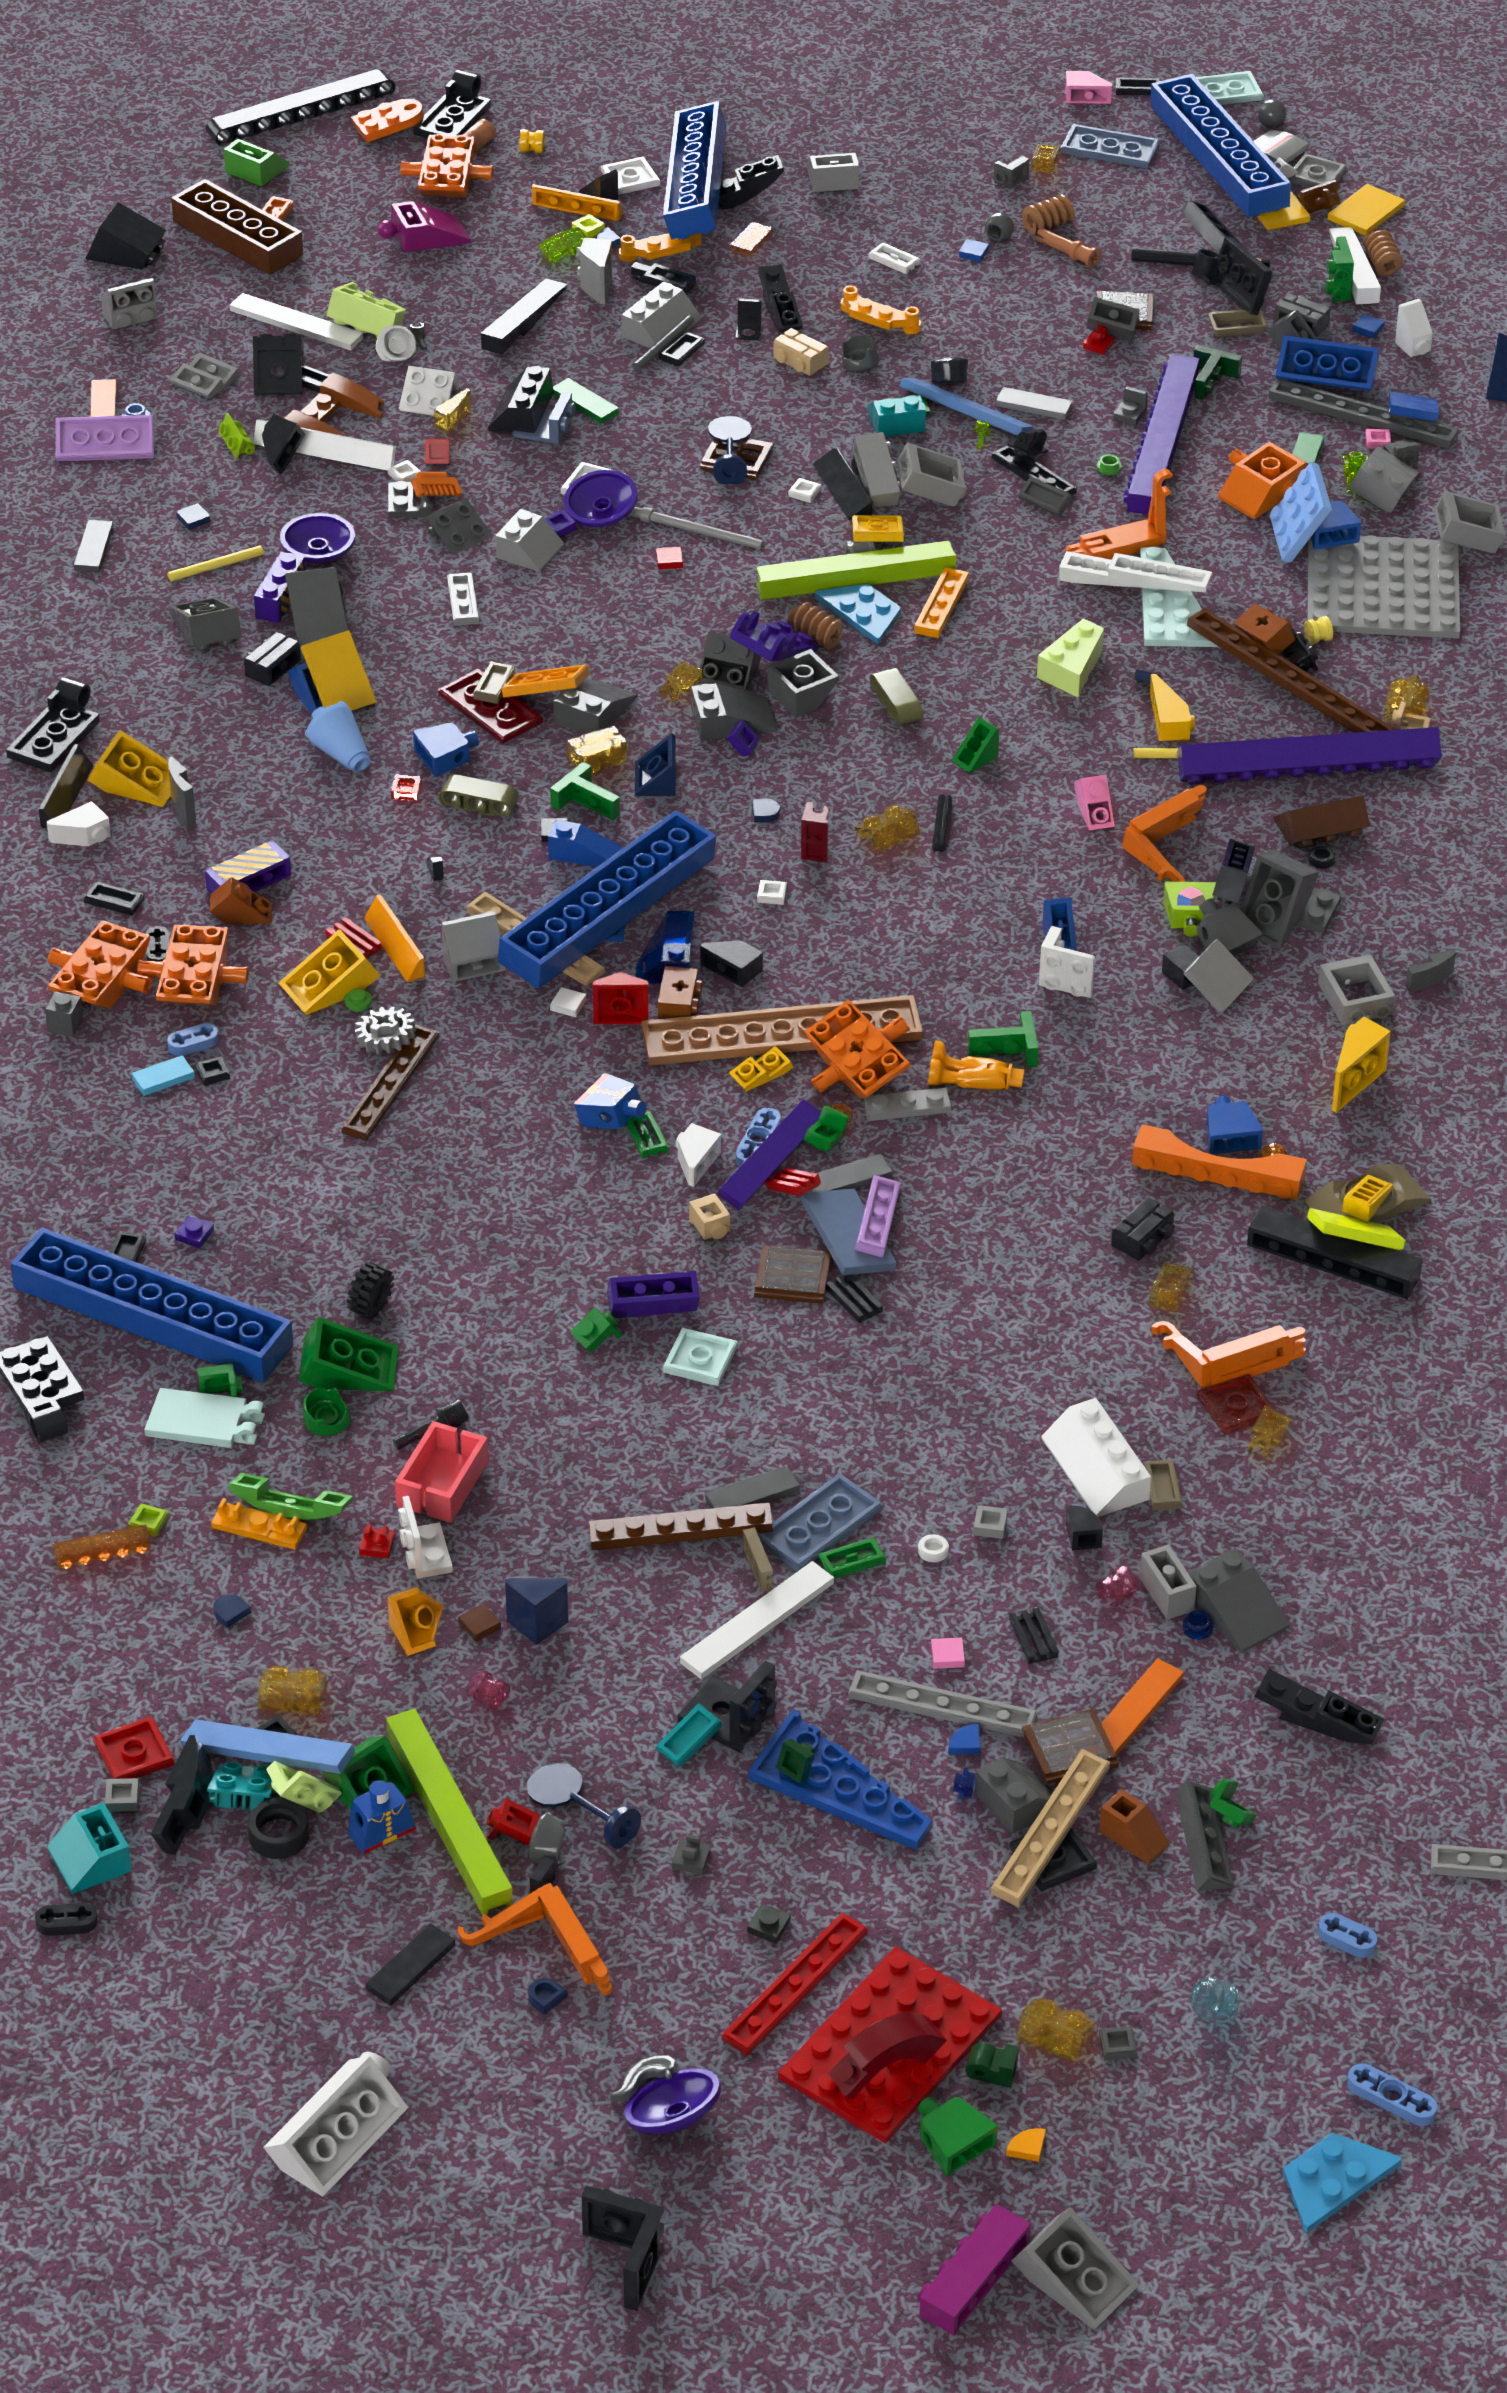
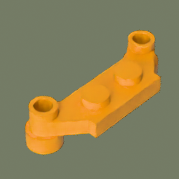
[619,233,702,262]
[841,286,921,334]

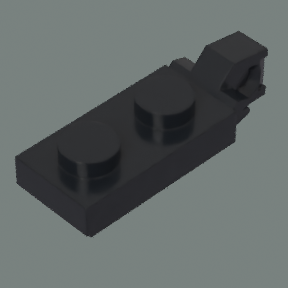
[631,262,696,295]

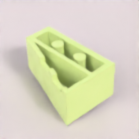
[326,282,406,338]
[1037,619,1104,698]

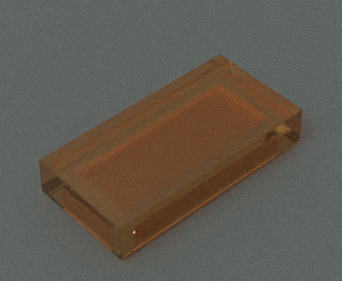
[730,222,773,257]

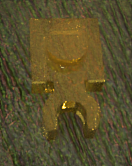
[659,661,703,702]
[1247,1406,1291,1459]

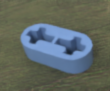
[167,1023,219,1056]
[1318,1913,1378,1958]

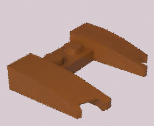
[285,373,384,437]

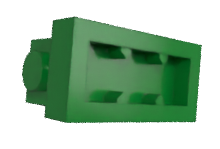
[550,762,620,820]
[967,1011,1039,1067]

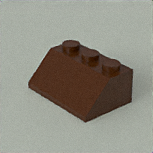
[1273,795,1370,848]

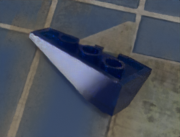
[635,911,695,984]

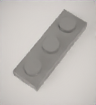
[864,1088,951,1121]

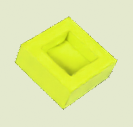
[572,214,605,238]

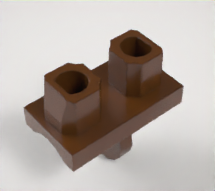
[1297,180,1340,214]

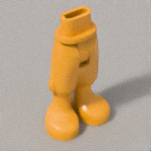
[928,1040,1024,1090]

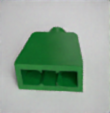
[918,2096,998,2176]

